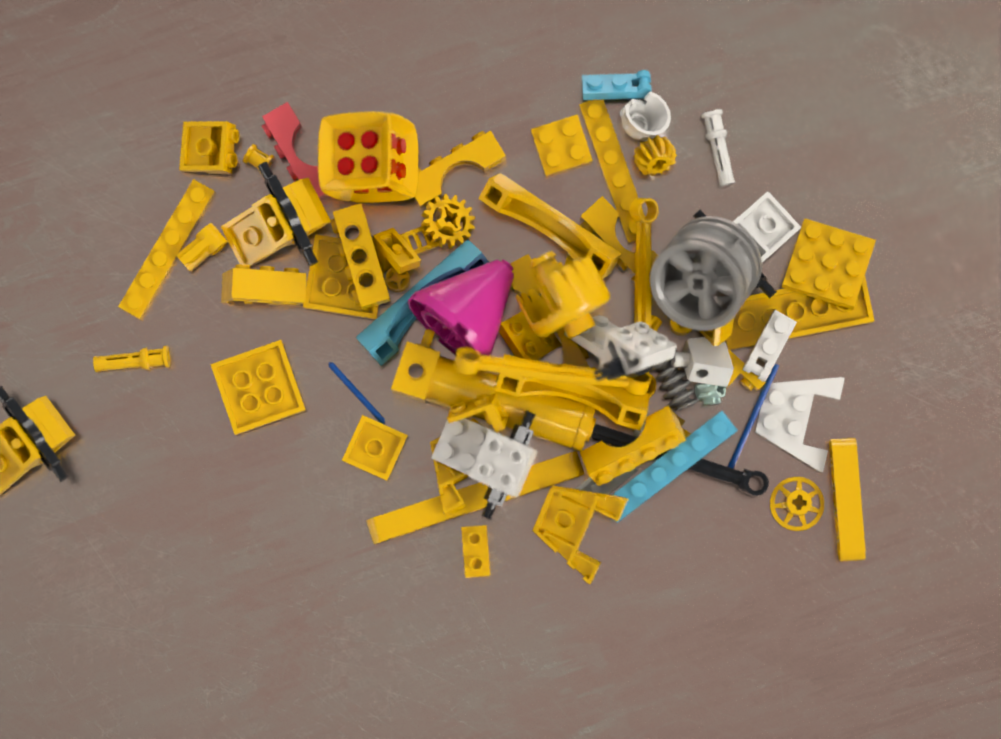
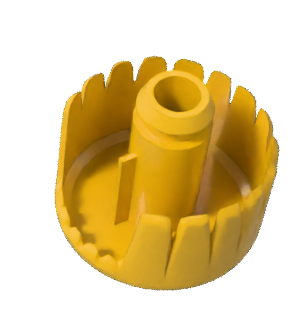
[516,251,610,339]

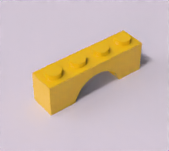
[414,130,506,209]
[580,196,658,285]
[580,406,686,487]

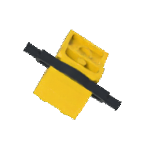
[220,162,331,267]
[0,386,75,495]

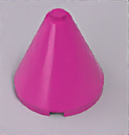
[408,260,514,356]

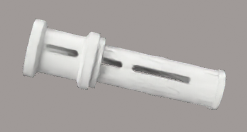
[701,109,735,186]

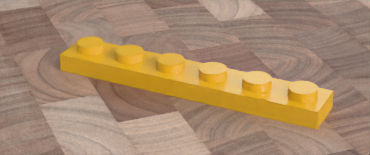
[579,100,652,244]
[118,179,216,320]

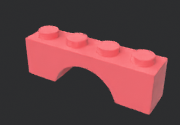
[261,102,328,201]

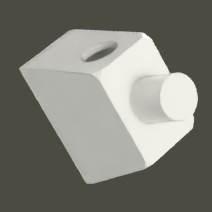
[671,337,734,387]

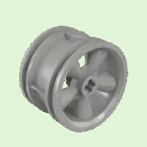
[650,216,762,331]

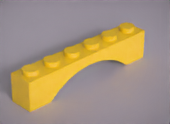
[478,173,622,279]
[510,254,595,368]
[495,354,650,431]

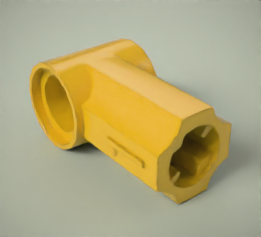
[176,223,228,272]

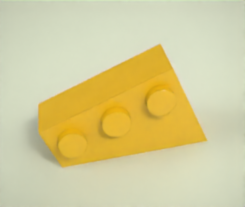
[221,264,306,305]

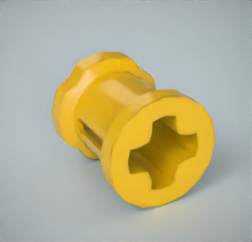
[242,144,275,174]

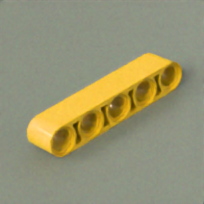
[829,438,866,562]

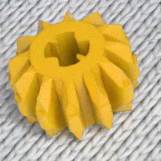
[633,135,677,177]

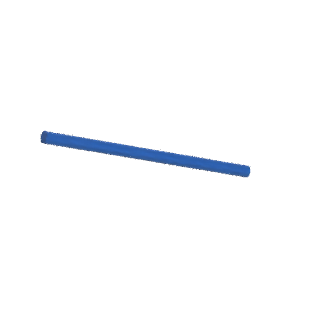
[728,364,779,469]

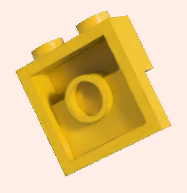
[179,121,240,174]

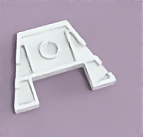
[755,377,845,473]

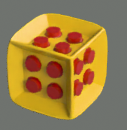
[318,112,418,203]

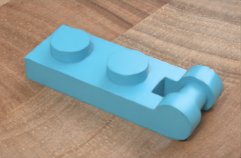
[582,70,652,100]

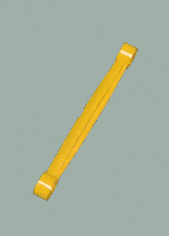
[629,198,659,398]
[453,347,651,395]

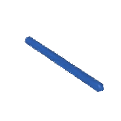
[329,362,385,424]

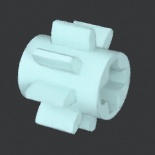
[695,383,726,405]

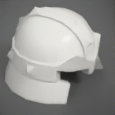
[620,91,671,141]

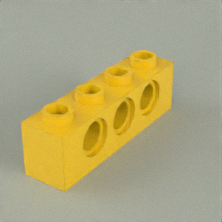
[330,203,391,310]

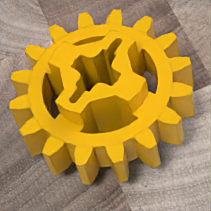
[421,194,475,249]

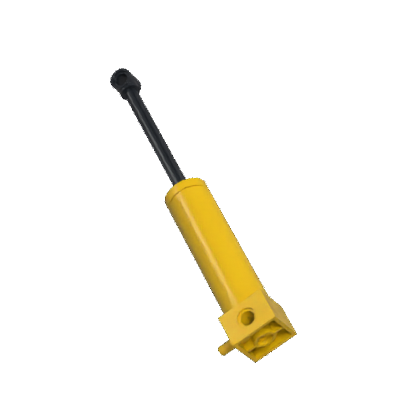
[391,329,769,497]

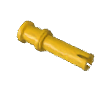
[93,345,171,372]

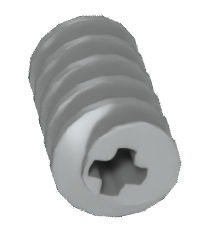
[651,359,699,412]

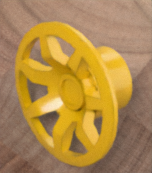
[770,477,824,531]

